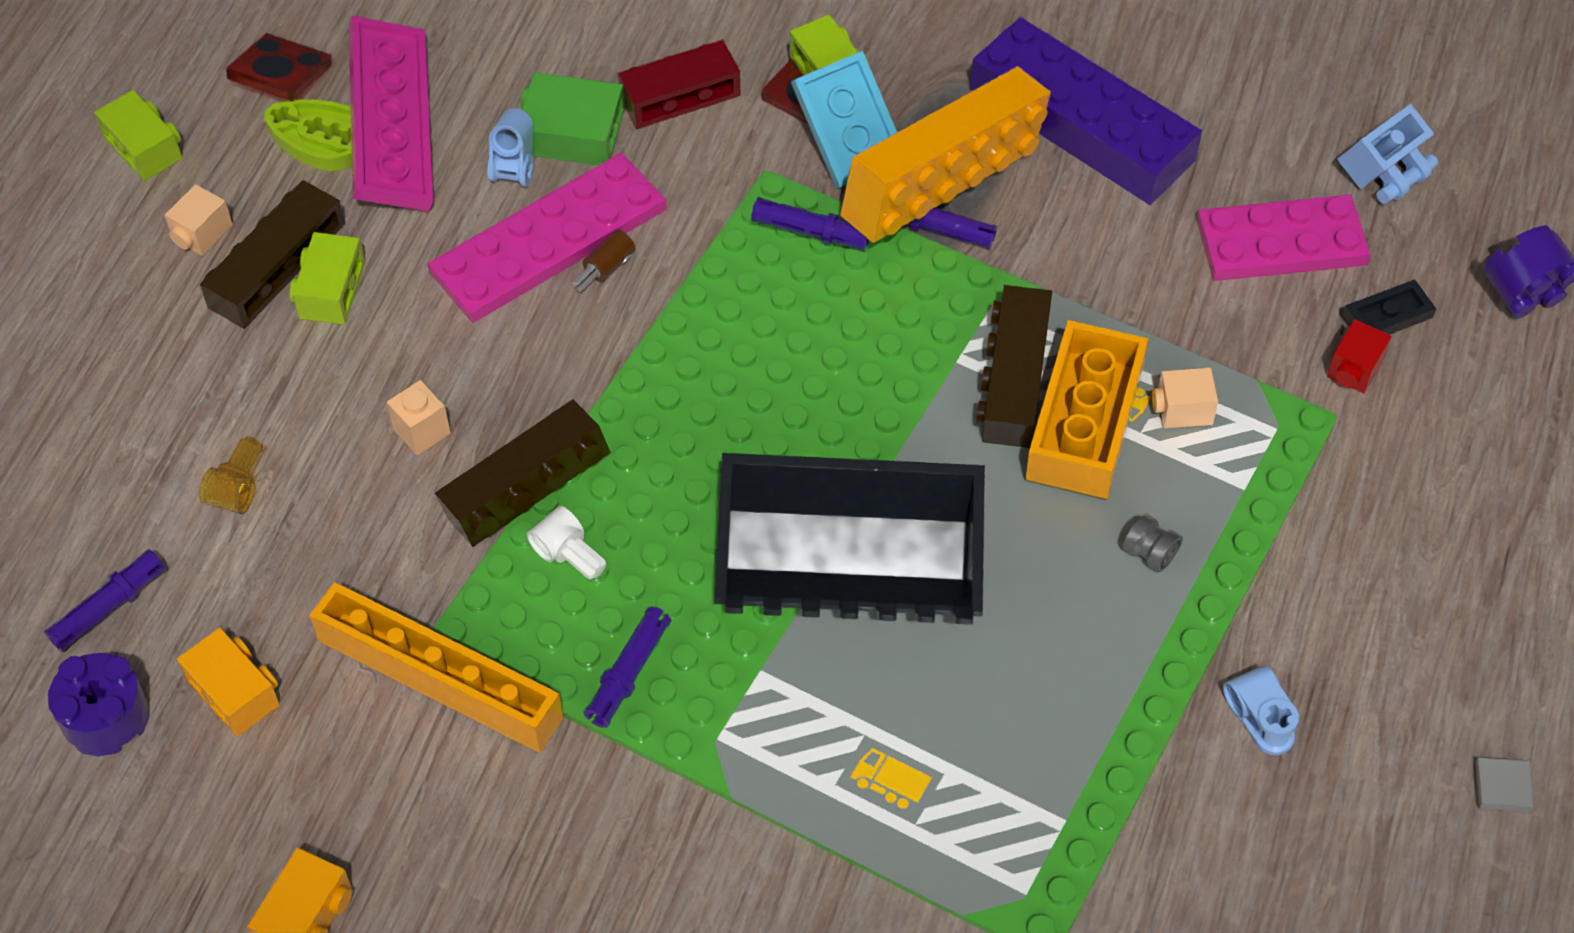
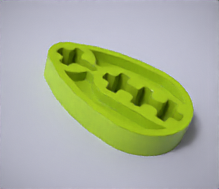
[264,99,352,171]

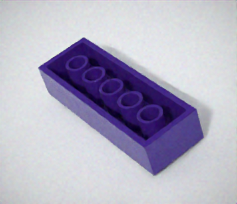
[970,17,1202,205]

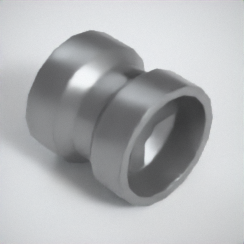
[1123,513,1183,572]

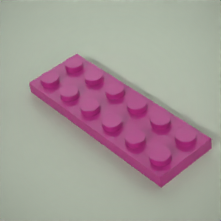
[348,15,433,211]
[427,152,667,323]

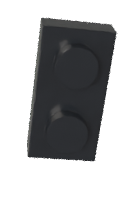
[1343,279,1436,335]

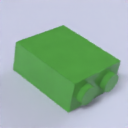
[512,72,625,165]

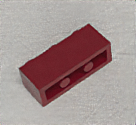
[618,39,741,130]

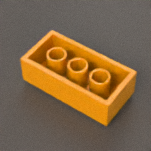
[1026,320,1149,500]

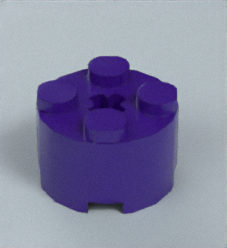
[1483,225,1574,319]
[48,653,150,757]

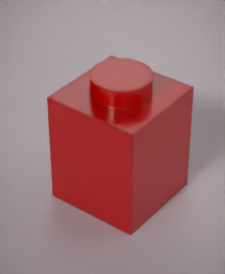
[1327,319,1392,394]

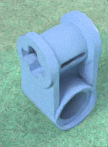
[487,108,534,187]
[1223,665,1299,755]

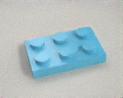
[791,51,897,189]

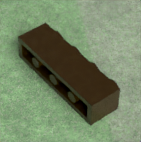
[200,180,345,329]
[976,285,1052,448]
[435,399,610,547]

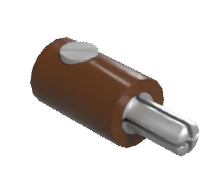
[571,229,636,292]

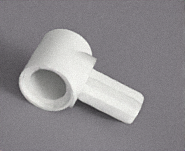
[526,506,606,580]

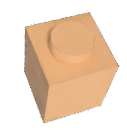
[165,184,233,256]
[1152,368,1218,429]
[386,380,451,456]

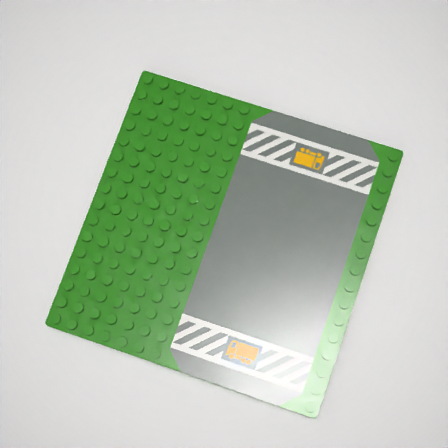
[432,171,1337,933]

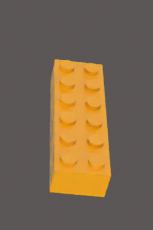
[840,66,1051,243]

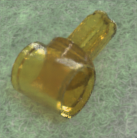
[199,436,263,514]

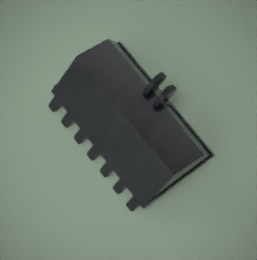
[714,453,985,625]

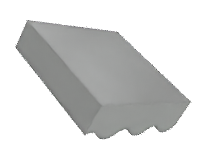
[1475,757,1534,814]

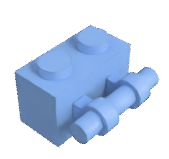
[1337,104,1438,204]

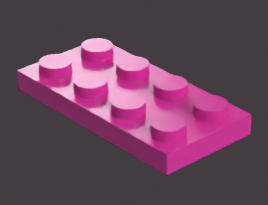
[1196,194,1371,281]

